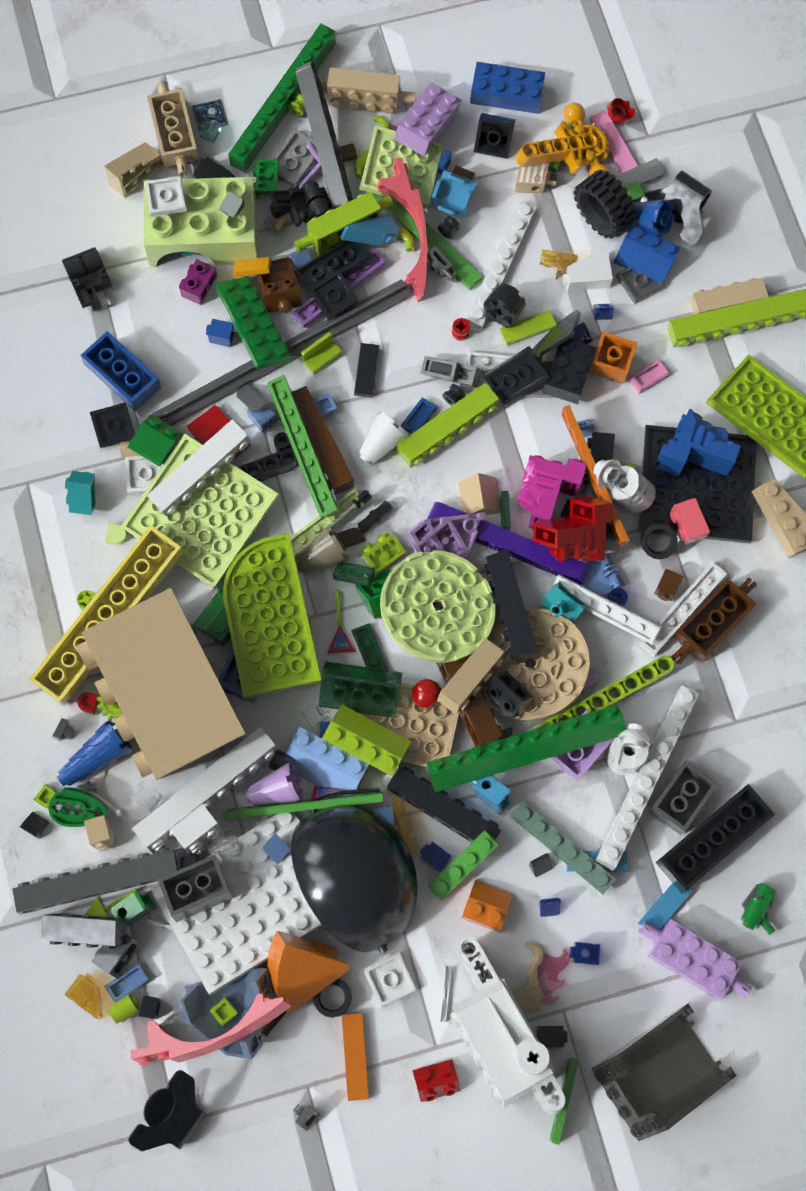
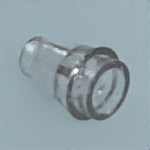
[207,830,239,856]

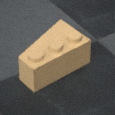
[104,142,162,198]

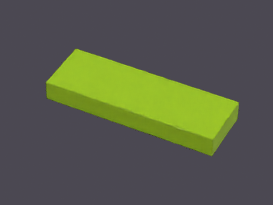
[500,310,556,346]

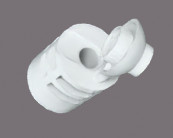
[594,459,656,513]
[606,724,650,776]

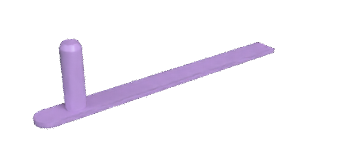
[263,142,321,225]

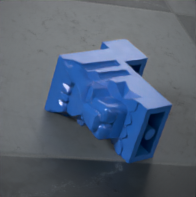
[657,409,741,477]

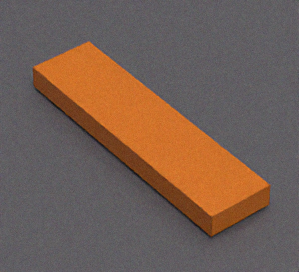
[342,1013,369,1101]

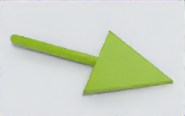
[85,888,138,917]

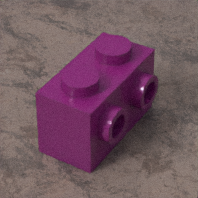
[179,259,217,305]

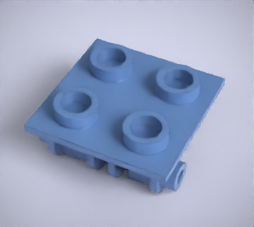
[583,553,626,596]

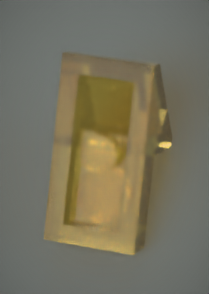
[540,249,578,279]

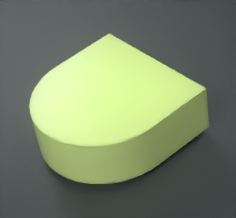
[105,523,127,545]

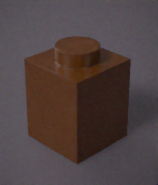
[654,569,683,601]

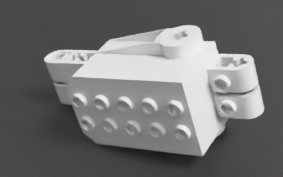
[451,937,565,1115]

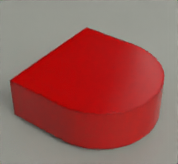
[77,692,100,715]

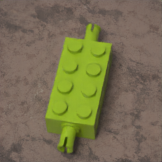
[293,191,393,256]

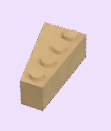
[751,479,806,557]

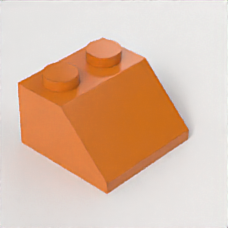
[461,880,513,933]

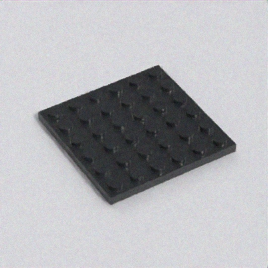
[638,425,757,544]

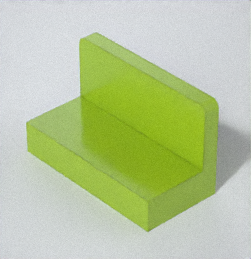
[301,332,342,375]

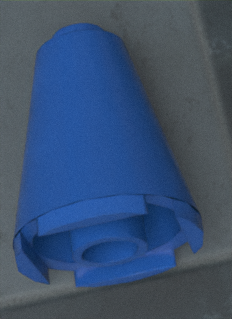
[632,200,675,237]

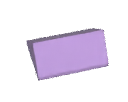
[551,710,614,781]

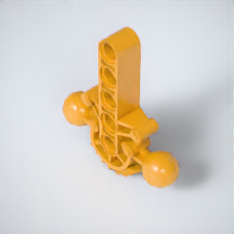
[515,102,611,177]

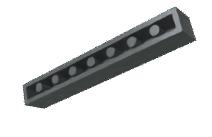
[12,848,178,915]

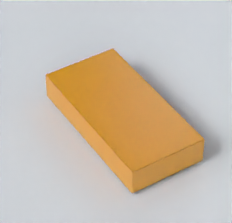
[233,256,271,278]

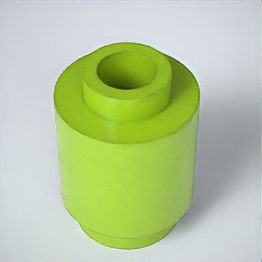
[108,994,141,1024]

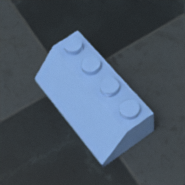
[286,727,369,796]

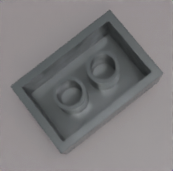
[648,760,718,835]
[158,855,233,922]

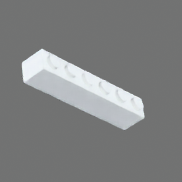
[147,419,250,516]

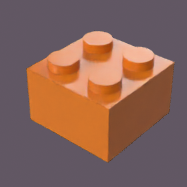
[589,331,638,383]

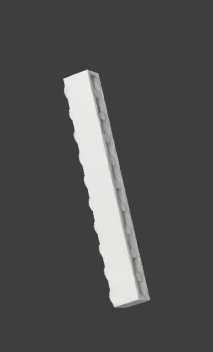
[595,685,699,871]

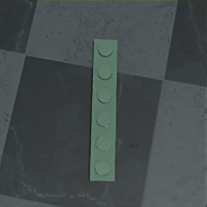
[510,801,616,895]

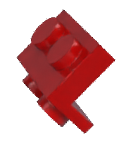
[412,1059,461,1102]

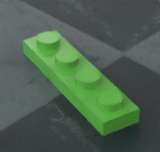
[428,830,499,901]

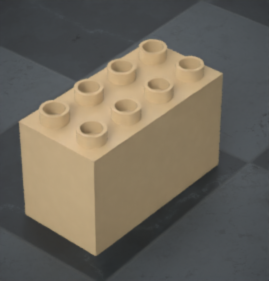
[76,588,245,780]

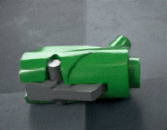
[741,883,777,935]

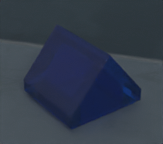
[593,303,614,320]

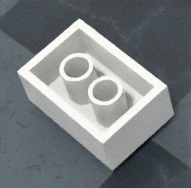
[170,804,223,856]

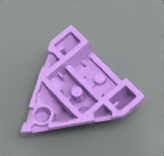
[408,513,486,559]

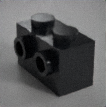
[485,671,534,719]

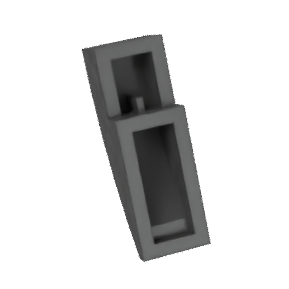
[421,356,482,388]

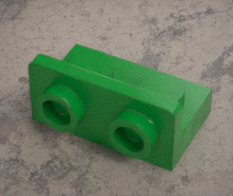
[253,159,279,199]

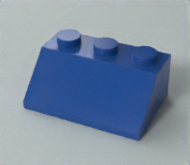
[614,224,681,284]

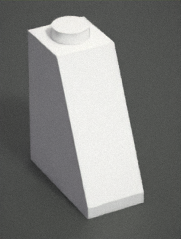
[563,247,613,291]

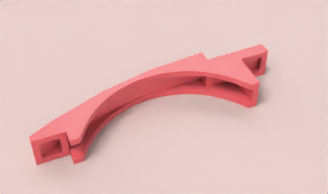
[377,157,428,302]
[130,993,291,1065]

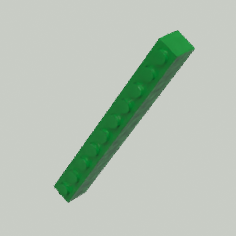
[228,23,336,173]
[426,704,626,793]

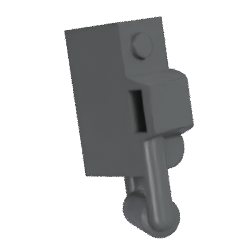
[427,246,458,283]

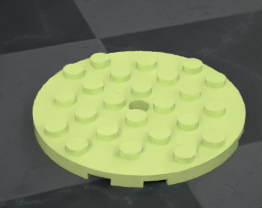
[380,550,495,663]

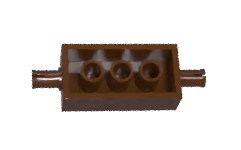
[671,577,757,665]

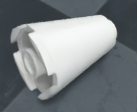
[359,412,409,464]

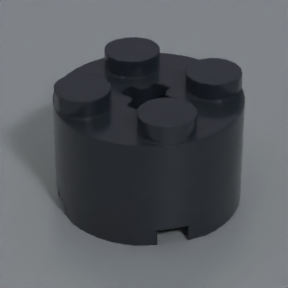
[483,284,526,328]

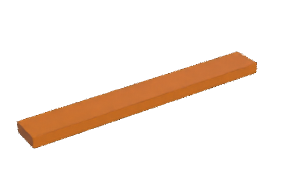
[561,405,629,547]

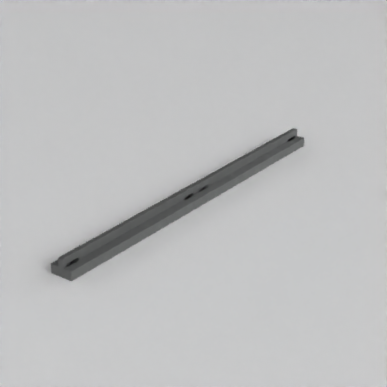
[148,279,411,426]

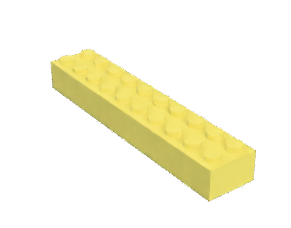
[29,525,184,706]

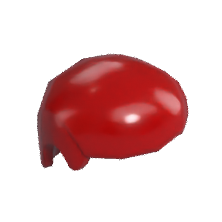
[607,98,635,124]
[412,679,442,709]

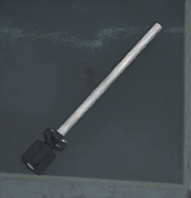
[300,490,372,552]

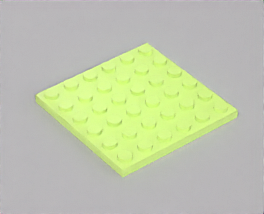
[121,434,279,589]

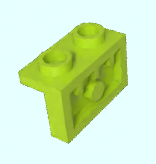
[359,532,406,574]

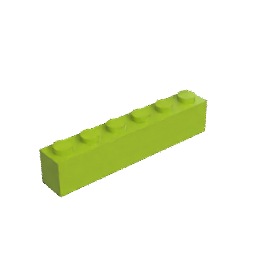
[396,383,499,468]

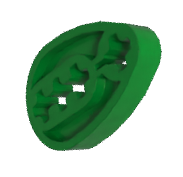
[48,787,108,827]

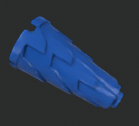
[57,719,133,786]

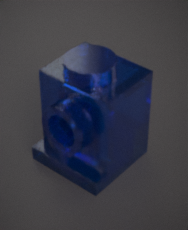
[569,942,600,966]

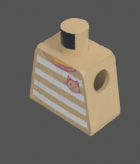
[515,163,557,194]

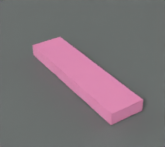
[590,110,638,173]

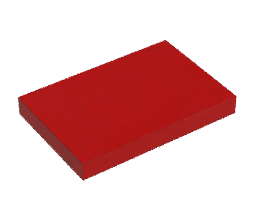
[186,404,251,460]

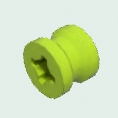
[288,94,305,117]
[77,590,95,611]

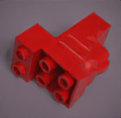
[533,496,613,563]

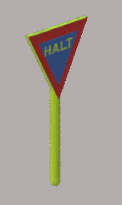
[327,589,356,654]

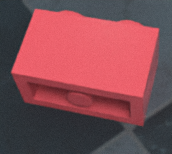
[670,498,710,545]

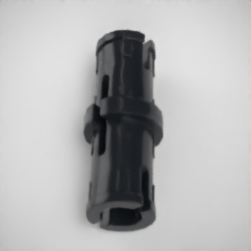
[357,500,393,533]

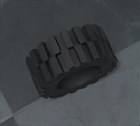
[573,169,637,239]

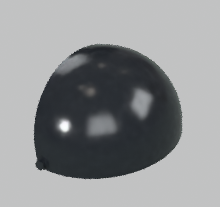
[291,805,418,954]

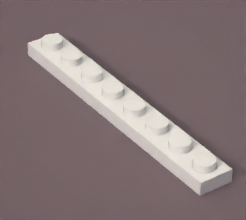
[466,201,536,329]

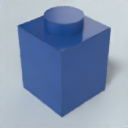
[206,318,235,347]

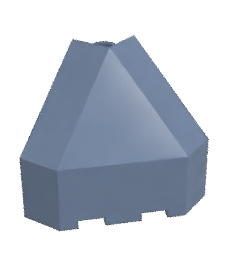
[180,967,272,1059]

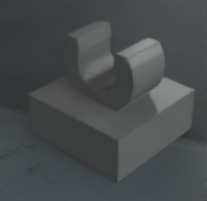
[293,1104,320,1131]

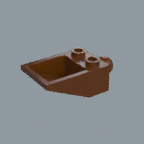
[257,257,302,313]

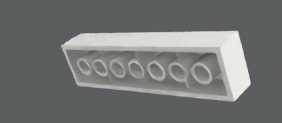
[132,727,277,852]

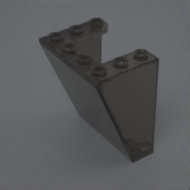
[591,1004,737,1142]

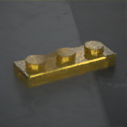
[391,796,419,857]

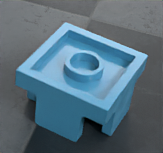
[432,170,478,217]

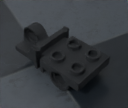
[269,181,333,227]
[62,247,113,311]

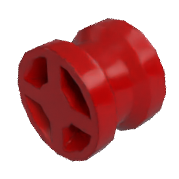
[452,318,471,341]

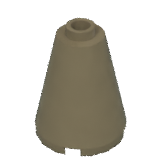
[296,526,350,574]

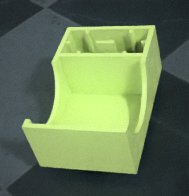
[144,177,257,267]

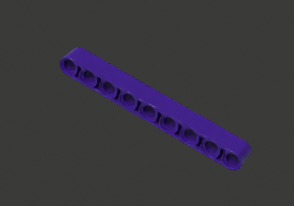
[427,502,590,585]

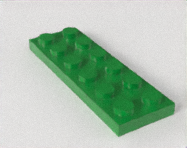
[215,276,292,370]

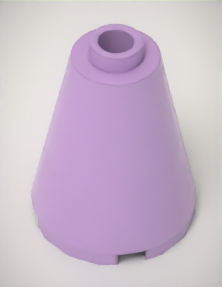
[246,763,304,806]

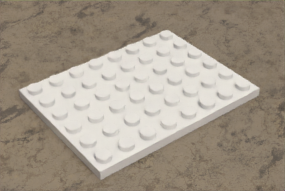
[151,812,322,996]

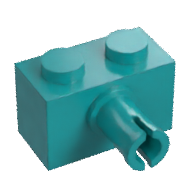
[65,471,96,515]
[540,582,588,624]

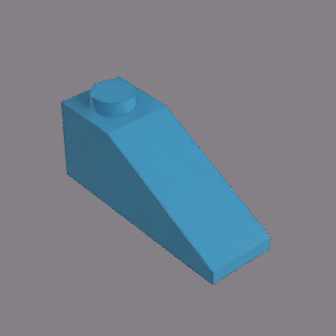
[340,214,400,246]

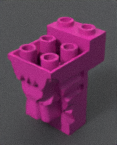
[516,455,587,529]

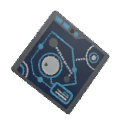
[192,99,228,132]

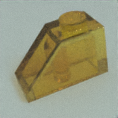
[64,973,103,1020]

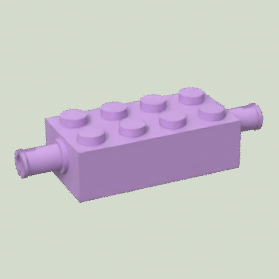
[638,919,752,1000]

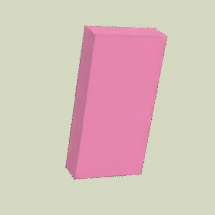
[628,359,670,393]

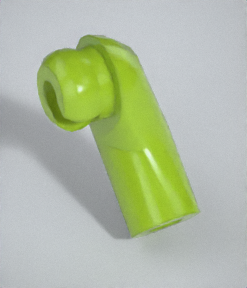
[396,227,415,252]

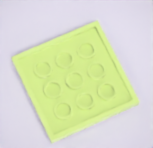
[359,125,443,208]

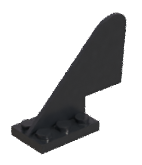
[483,310,581,405]

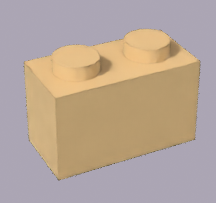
[84,815,116,852]

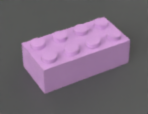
[394,82,461,157]

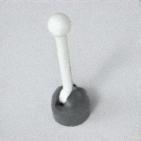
[81,781,123,817]

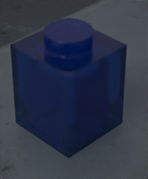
[419,841,452,874]

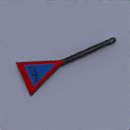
[311,786,380,801]

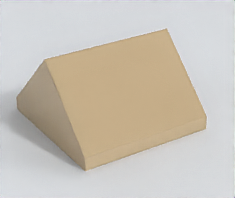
[458,473,501,515]

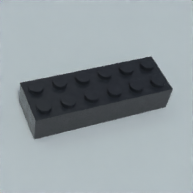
[655,784,775,893]

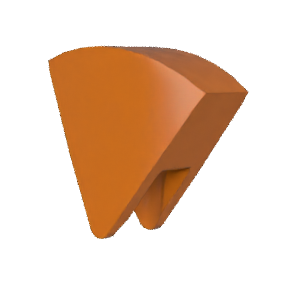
[267,931,349,1014]

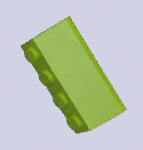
[322,704,411,777]

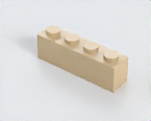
[690,278,769,314]
[437,638,504,714]

